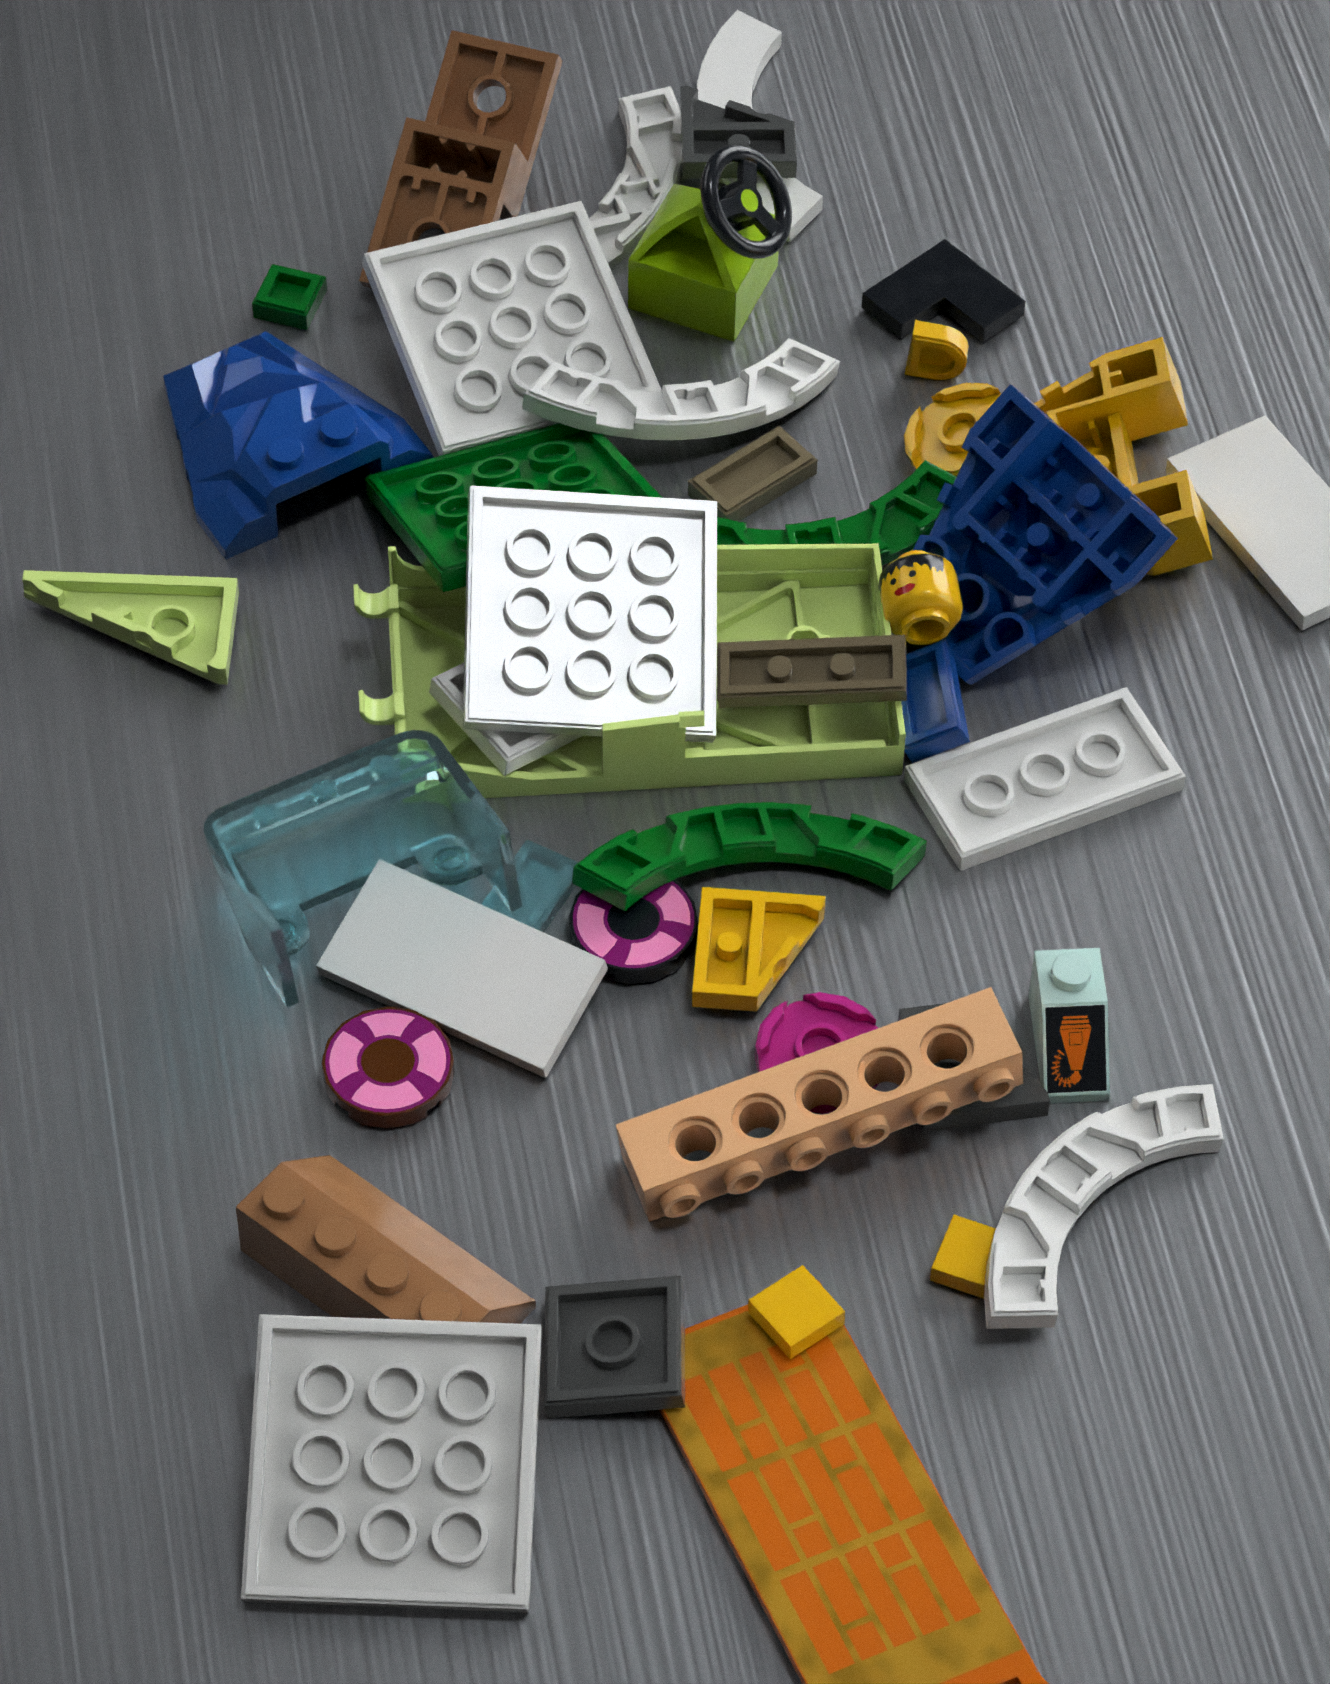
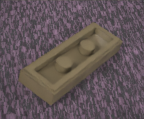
[717,635,907,708]

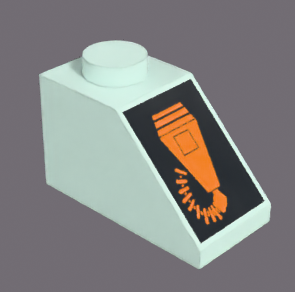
[1028,948,1110,1104]

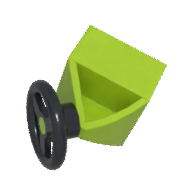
[628,145,792,342]

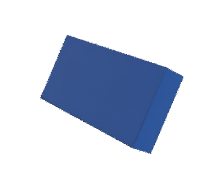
[901,639,970,763]

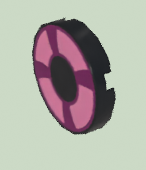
[569,880,698,984]

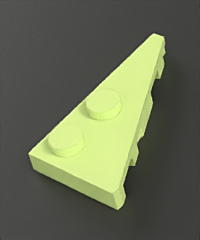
[22,570,239,685]

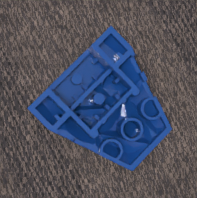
[163,331,434,560]
[913,384,1177,685]

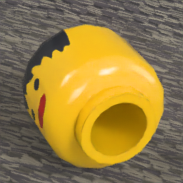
[878,550,963,645]

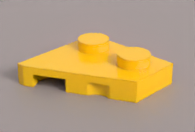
[692,887,826,1012]

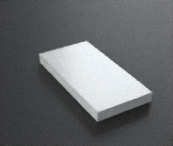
[1165,415,1330,631]
[904,687,1186,871]
[316,859,608,1078]

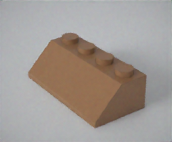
[236,1155,536,1324]

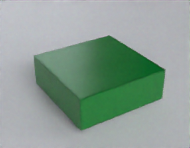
[252,264,327,330]

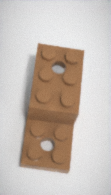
[359,30,563,288]

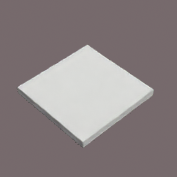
[362,201,662,456]
[463,486,717,743]
[241,1314,542,1612]

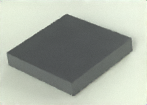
[544,1275,685,1418]

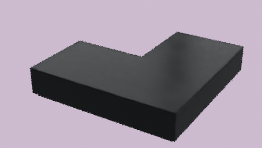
[861,239,1026,342]

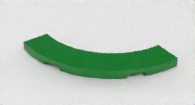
[717,460,956,566]
[572,802,927,911]

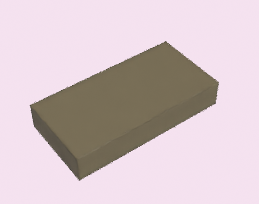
[688,426,818,521]

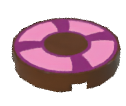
[322,1006,455,1129]

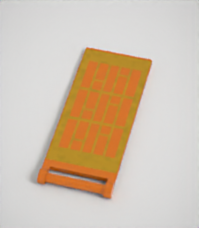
[659,1280,1049,1684]

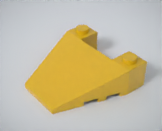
[1034,337,1213,576]

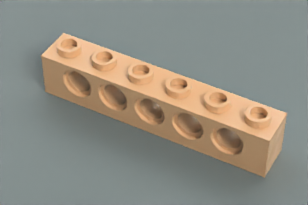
[616,987,1023,1222]

